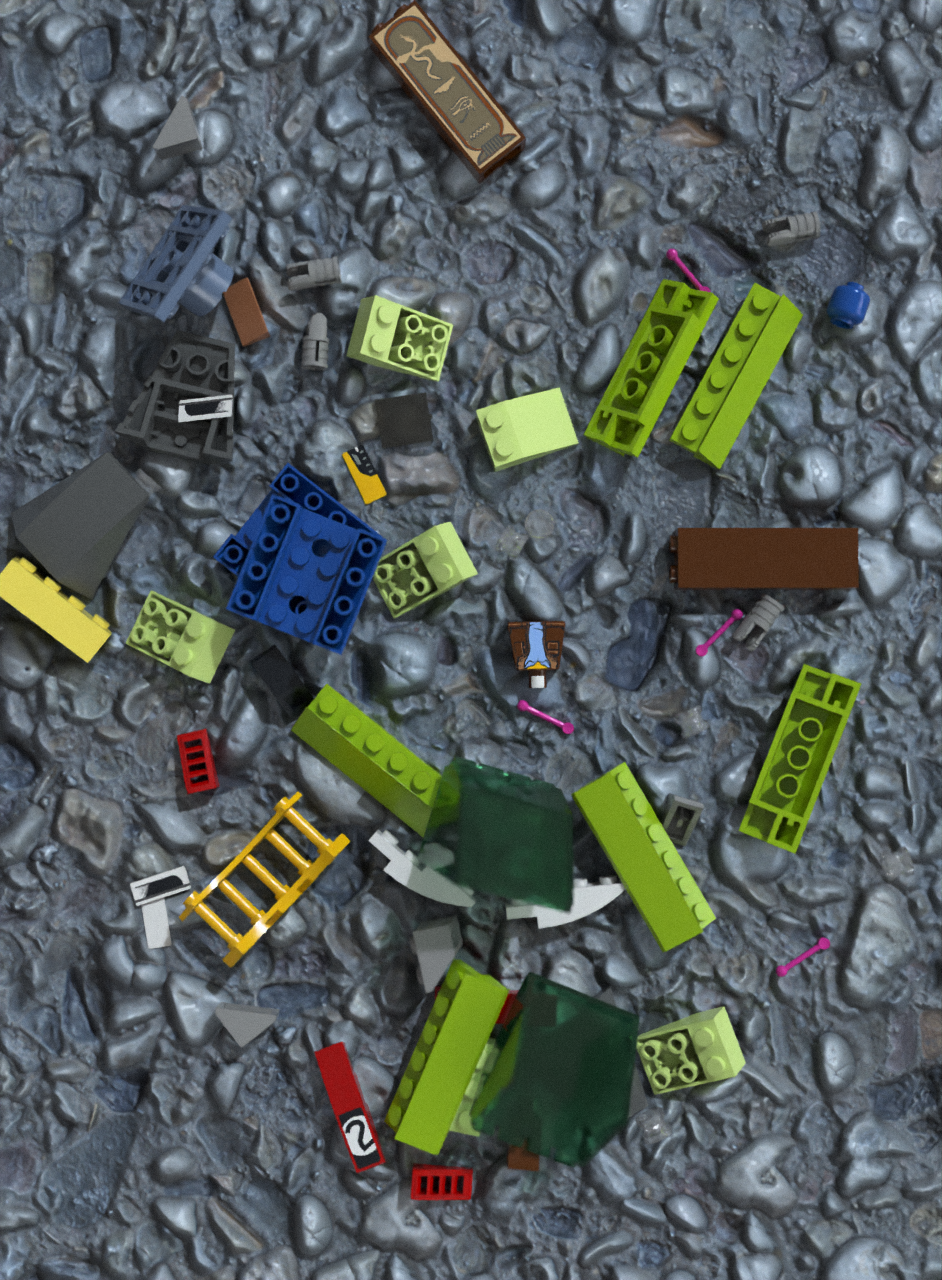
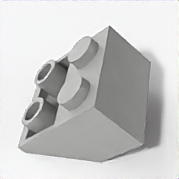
[410,915,463,993]

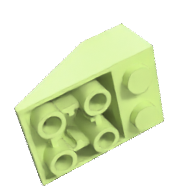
[346,295,453,382]
[373,521,478,619]
[125,590,235,684]
[633,1006,746,1095]

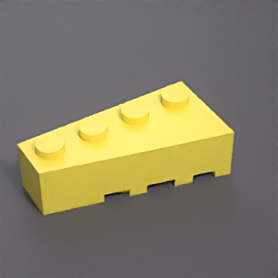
[0,556,112,663]

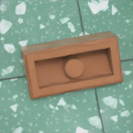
[223,277,271,347]

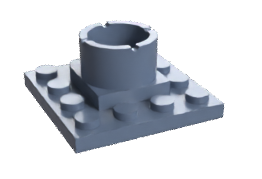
[118,205,233,322]

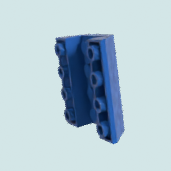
[213,463,383,614]
[226,494,388,655]

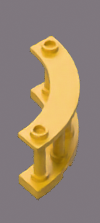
[178,791,351,968]

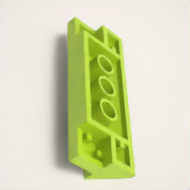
[583,279,719,458]
[669,283,803,470]
[738,664,862,854]
[291,684,467,843]
[571,762,716,952]
[384,959,509,1155]

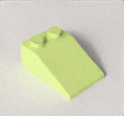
[476,388,579,472]

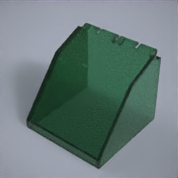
[417,756,574,914]
[469,972,640,1168]

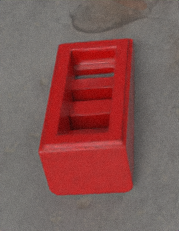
[177,729,220,794]
[410,1163,473,1200]

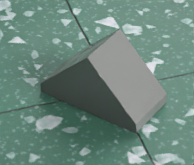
[152,96,203,160]
[661,793,704,846]
[215,1002,280,1048]

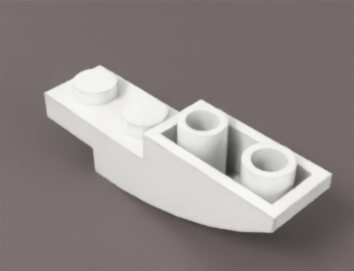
[369,830,476,907]
[505,875,625,929]

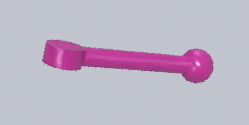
[666,249,710,292]
[695,609,743,656]
[517,700,574,734]
[776,937,830,977]

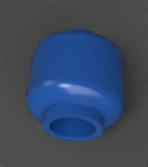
[826,282,870,329]

